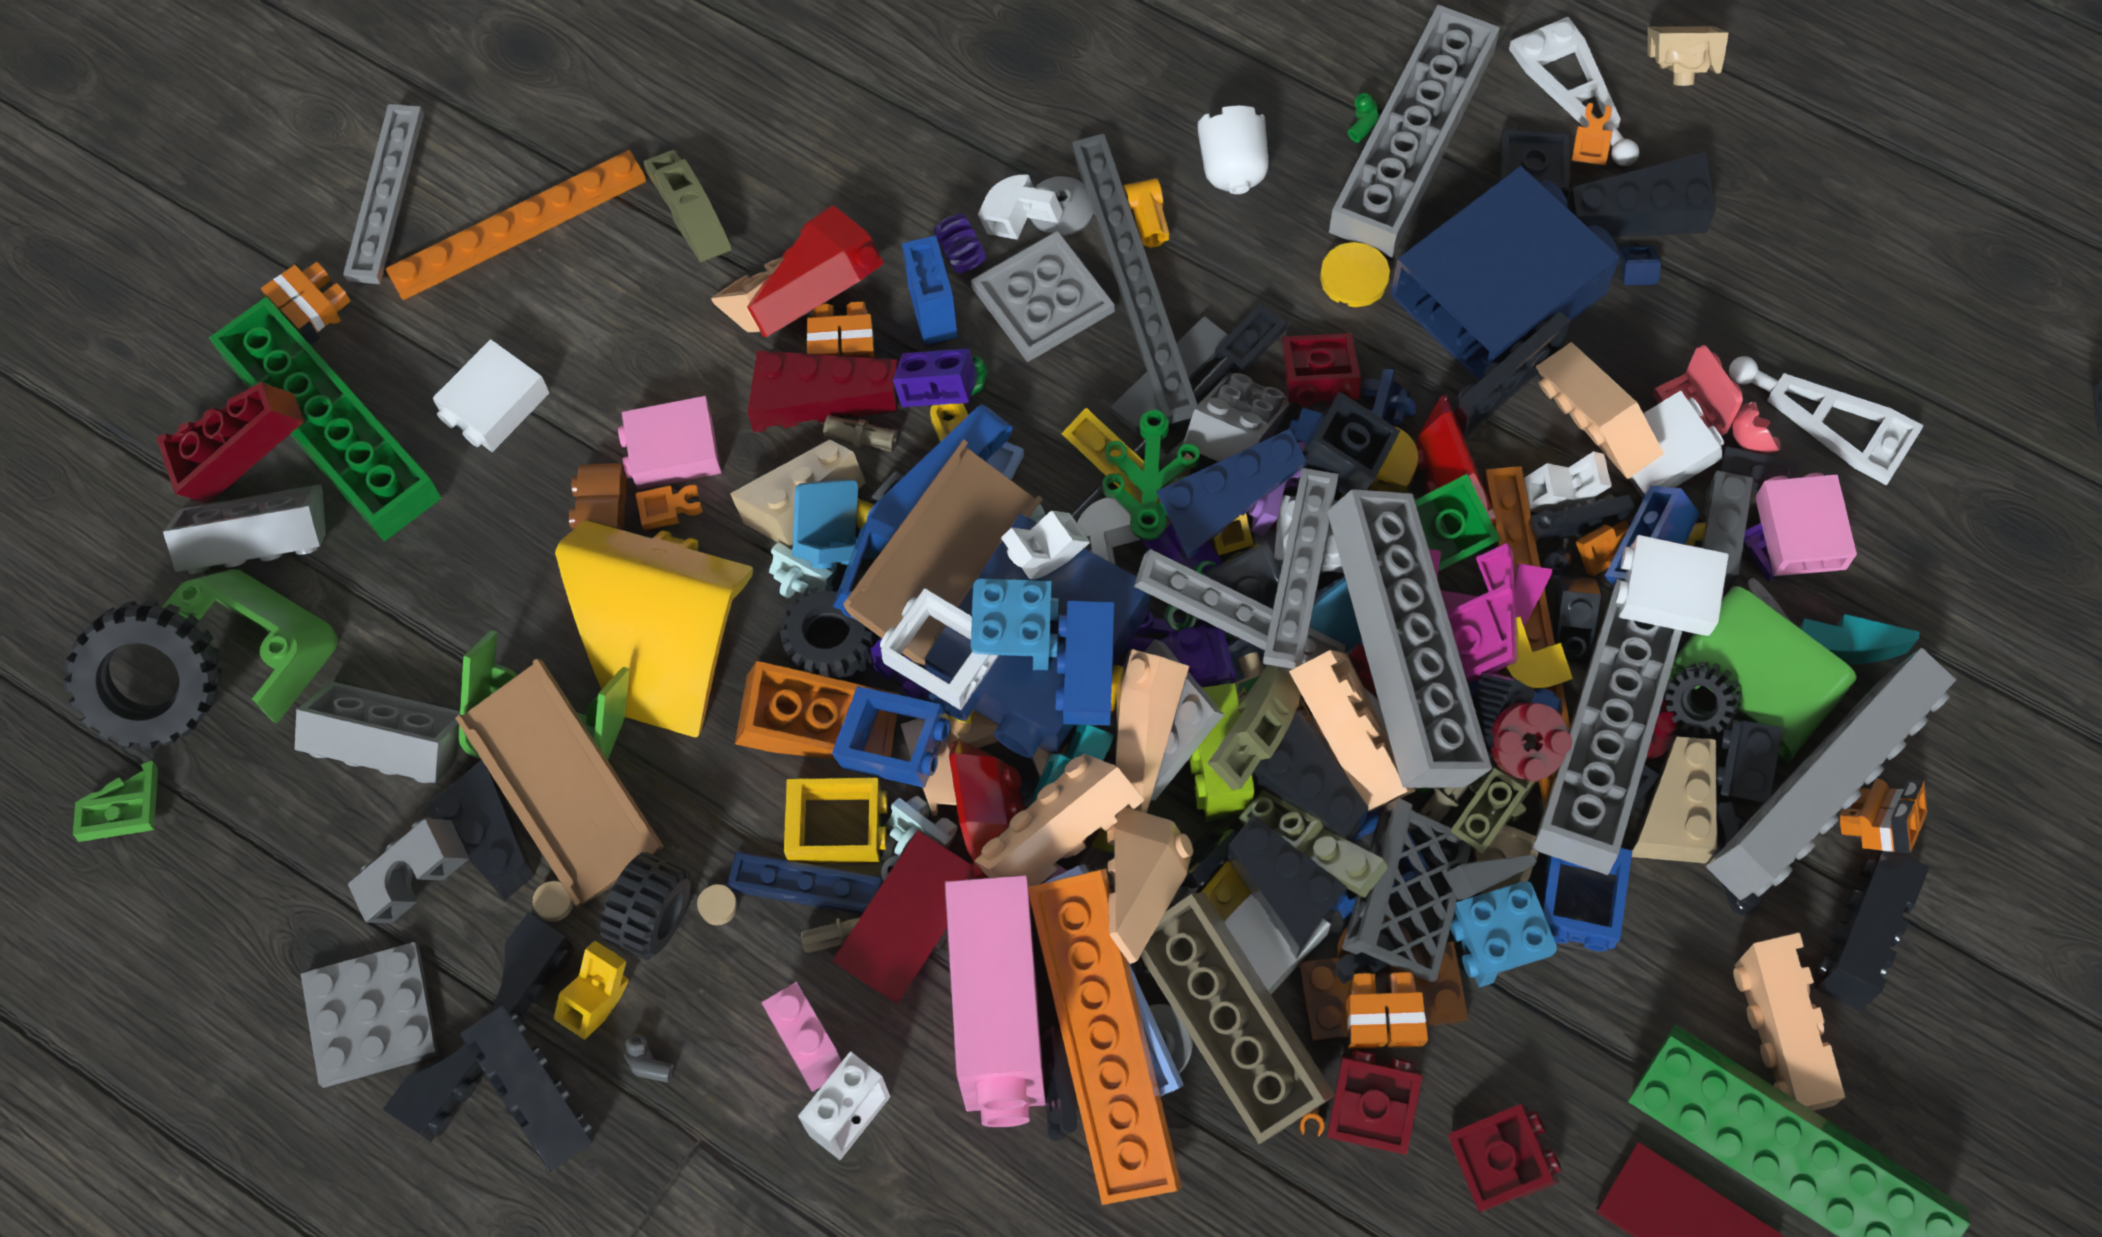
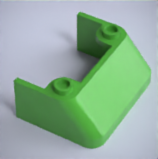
[162,569,338,724]
[459,630,630,760]

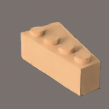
[1536,342,1664,479]
[1289,650,1415,812]
[975,753,1144,893]
[1733,933,1845,1111]

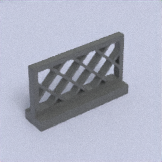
[1342,798,1471,982]

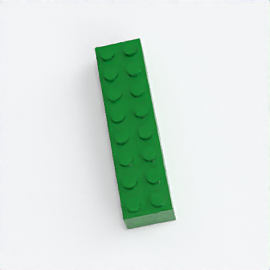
[209,297,442,542]
[1628,1025,1970,1237]

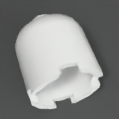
[1198,106,1269,194]

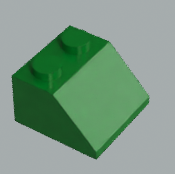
[1415,474,1501,571]

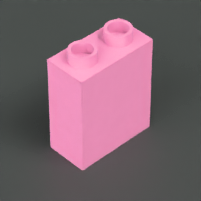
[945,876,1045,1127]

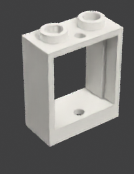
[880,588,999,710]
[798,1051,890,1160]

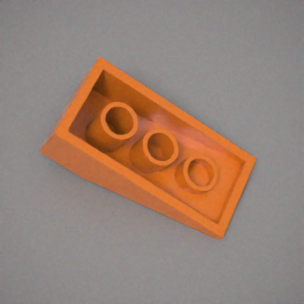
[735,661,900,760]

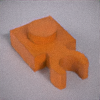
[1572,103,1613,166]
[635,485,703,531]

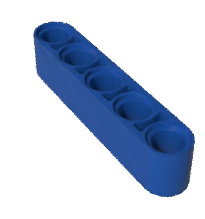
[866,405,1013,529]

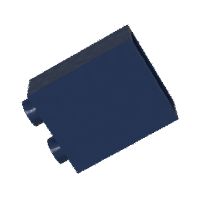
[1390,166,1620,381]
[924,513,1150,758]

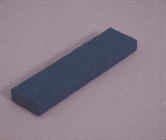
[727,851,884,915]

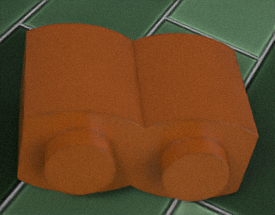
[569,463,628,531]

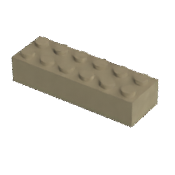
[1140,892,1336,1144]

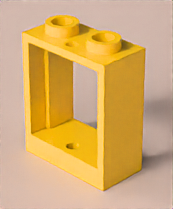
[784,778,888,863]

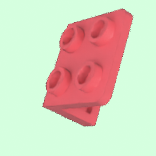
[1652,345,1743,436]

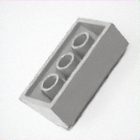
[163,484,326,574]
[295,681,460,783]

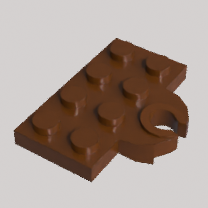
[1298,918,1469,1043]

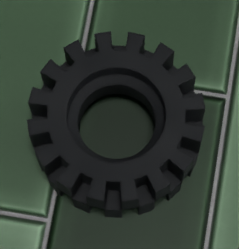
[1666,662,1742,736]

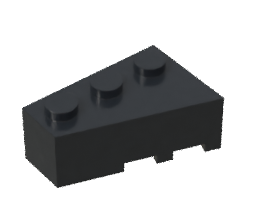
[1252,710,1369,841]
[424,760,535,901]
[1228,816,1348,959]

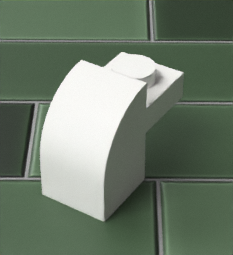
[978,175,1063,240]
[1524,452,1611,513]
[1077,498,1140,565]
[1001,510,1090,579]

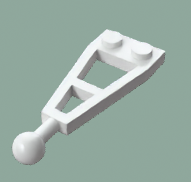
[1509,17,1639,166]
[1729,356,1924,485]

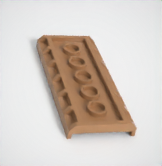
[843,440,1043,665]
[455,659,664,906]

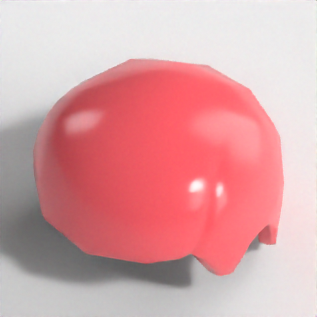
[1732,402,1781,455]

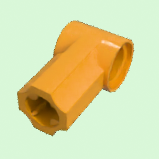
[1123,178,1169,248]

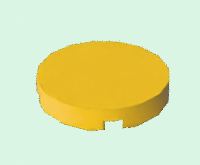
[1320,242,1390,308]

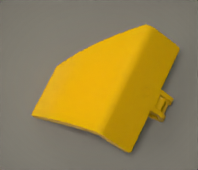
[555,521,753,737]

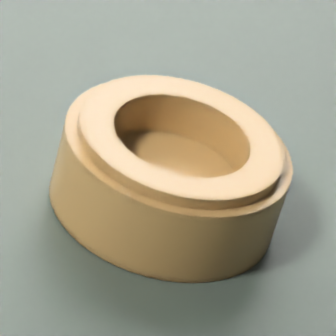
[533,881,574,922]
[697,884,738,925]

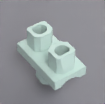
[769,543,837,598]
[886,796,958,856]

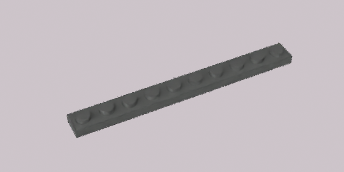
[1072,134,1198,424]

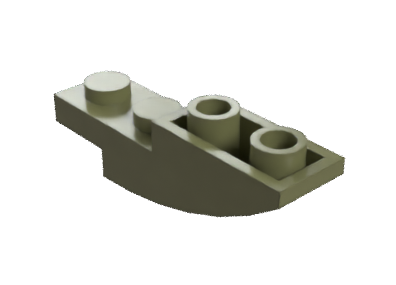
[643,150,731,262]
[1208,665,1301,790]
[1450,727,1570,854]
[1239,790,1388,898]

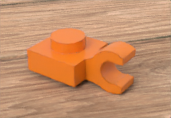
[1575,521,1629,576]

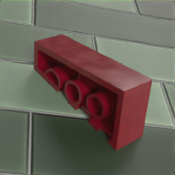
[747,351,898,433]
[156,382,304,504]

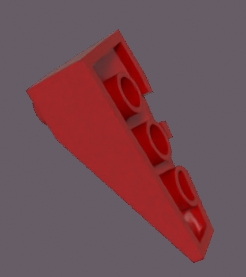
[747,205,884,337]

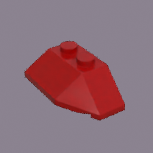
[1416,395,1496,526]
[949,739,1026,879]

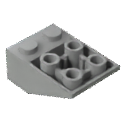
[1183,372,1292,462]

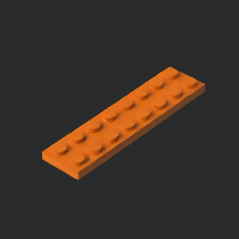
[1028,869,1182,1205]

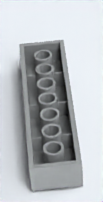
[1329,5,1500,257]
[1327,490,1492,788]
[1532,579,1682,875]
[1706,648,1956,900]

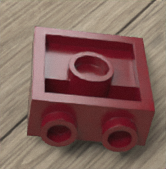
[1282,333,1361,407]
[1327,1049,1423,1155]
[1447,1104,1562,1212]

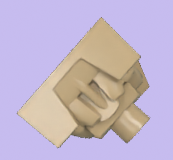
[1648,26,1728,85]

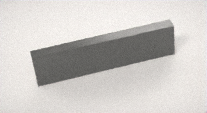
[1110,316,1228,434]

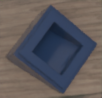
[1619,245,1661,285]

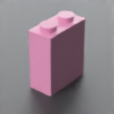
[618,396,722,490]
[1755,473,1857,576]
[761,982,842,1092]

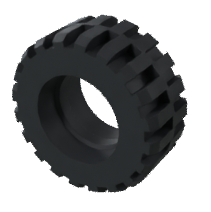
[63,600,223,750]

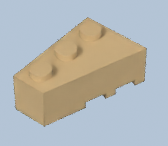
[730,440,866,549]
[1631,737,1717,863]

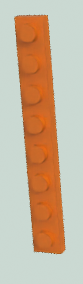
[385,150,646,301]

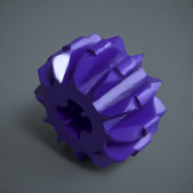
[934,213,985,274]

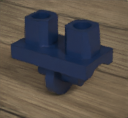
[1362,369,1417,426]

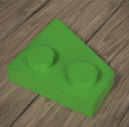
[73,761,158,842]

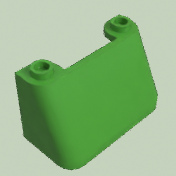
[1670,586,1856,765]

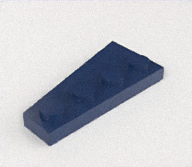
[1156,429,1307,559]

